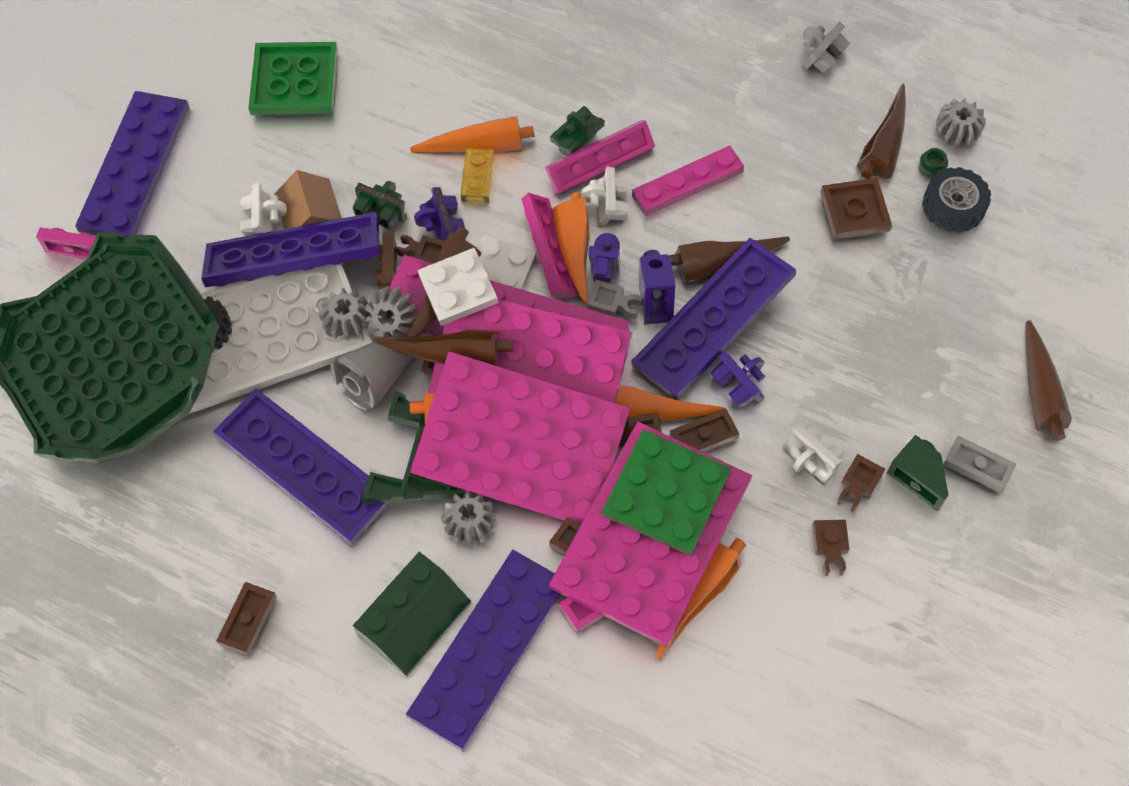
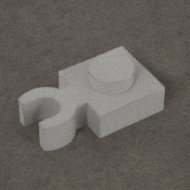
[587,280,642,320]

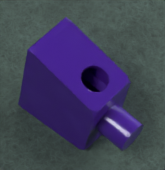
[639,250,676,324]

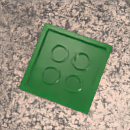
[248,42,338,115]
[602,429,732,556]

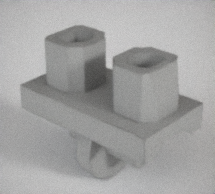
[801,21,850,73]

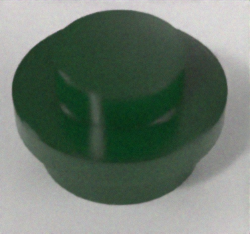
[919,148,948,176]

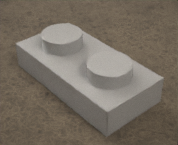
[943,436,1016,494]

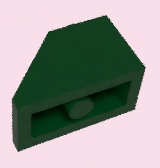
[887,435,949,511]

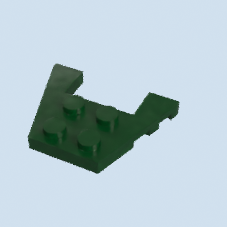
[363,391,465,504]

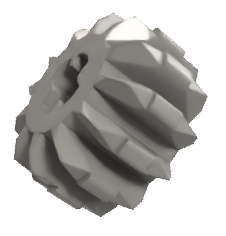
[936,98,986,147]
[365,286,417,337]
[319,288,371,341]
[441,491,496,547]

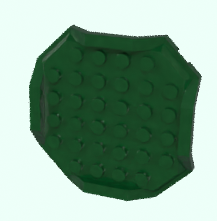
[0,232,219,463]

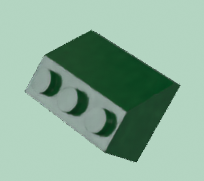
[352,551,471,677]

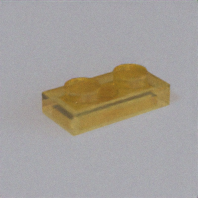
[460,148,494,203]

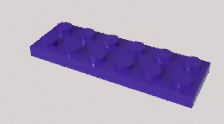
[75,90,189,237]
[201,212,379,288]
[631,238,796,400]
[213,388,391,545]
[406,549,562,752]

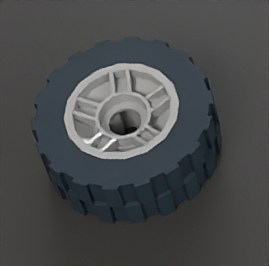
[922,167,991,233]

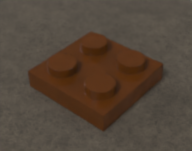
[820,178,892,240]

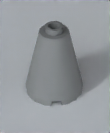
[331,334,413,410]

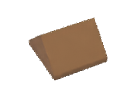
[274,170,341,229]

